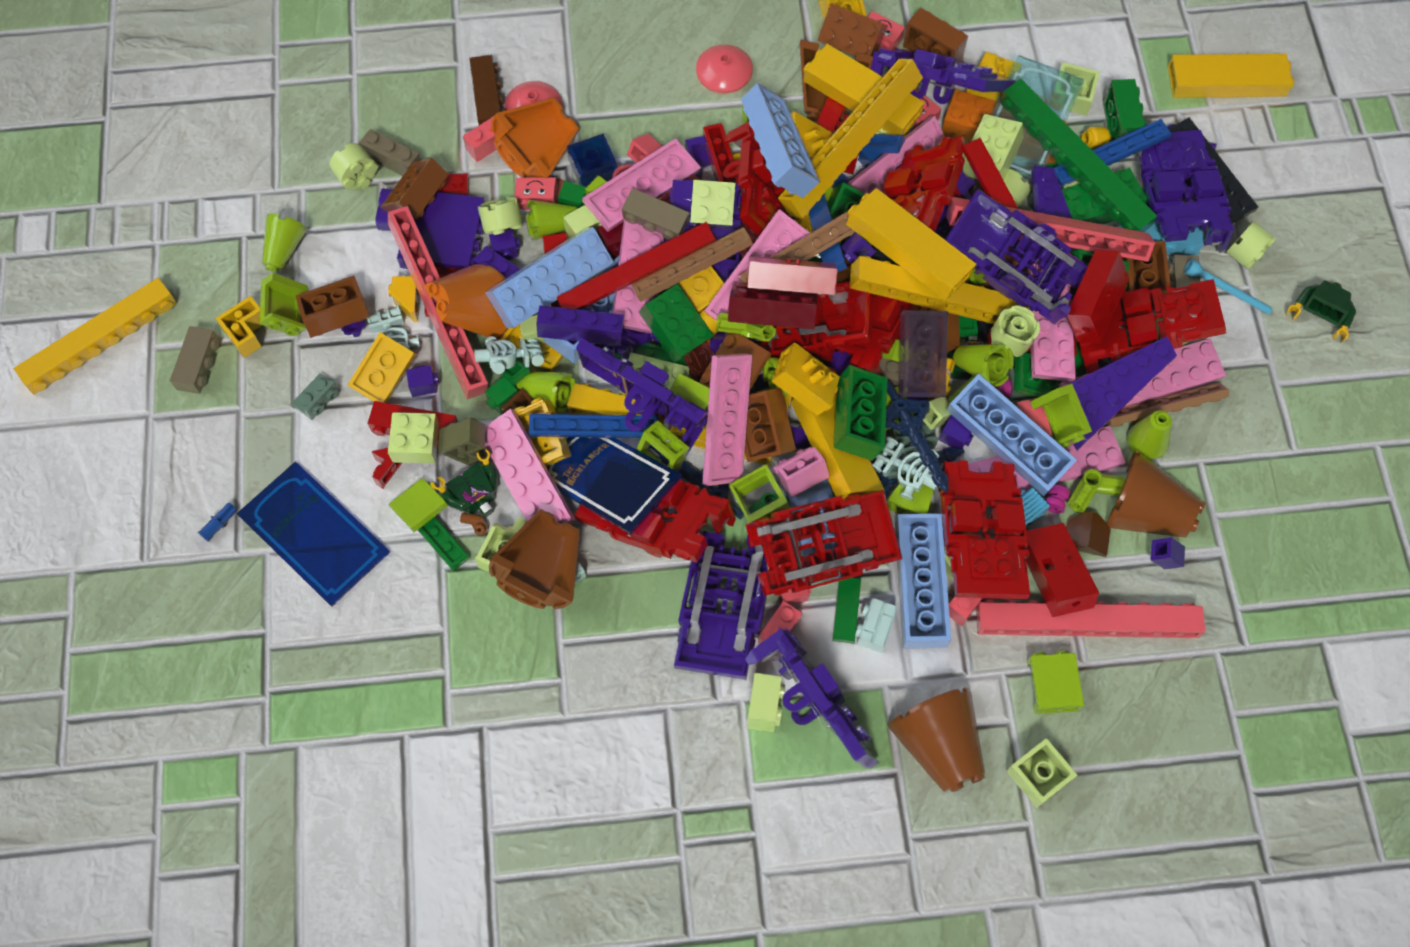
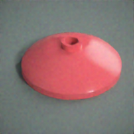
[696,45,753,93]
[505,81,562,111]

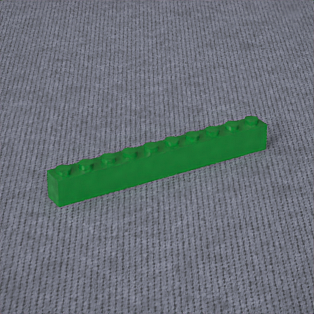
[1000,79,1157,232]

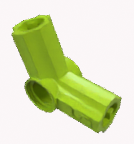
[716,312,776,341]
[1067,469,1125,513]

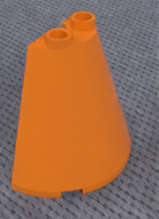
[491,97,579,178]
[424,264,508,340]

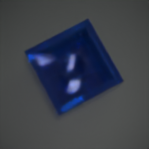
[567,134,618,187]

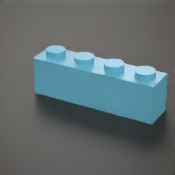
[1118,222,1203,256]

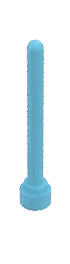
[1184,259,1272,314]

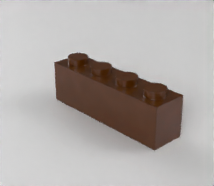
[469,55,504,125]

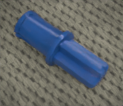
[198,503,237,542]

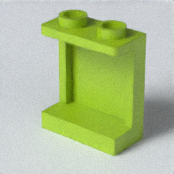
[260,273,308,336]
[1030,384,1092,448]
[1027,650,1084,714]

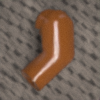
[460,512,488,535]

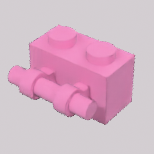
[773,447,830,498]

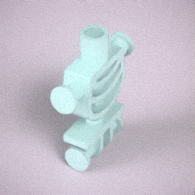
[366,305,421,352]
[474,336,544,374]
[872,437,939,500]

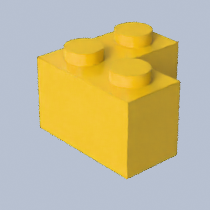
[215,296,262,358]

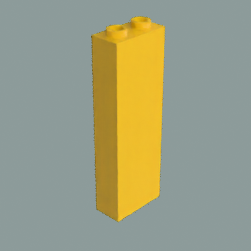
[803,44,925,135]
[1168,53,1294,98]
[846,188,977,301]
[791,395,885,500]

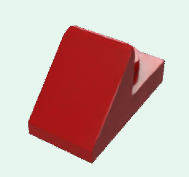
[371,448,402,489]

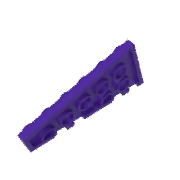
[1032,165,1077,252]
[1068,336,1177,451]

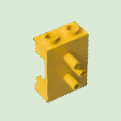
[966,52,1022,102]
[791,112,832,160]
[772,342,840,416]
[514,398,572,467]

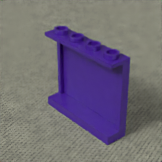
[397,192,485,269]

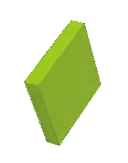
[388,478,448,533]

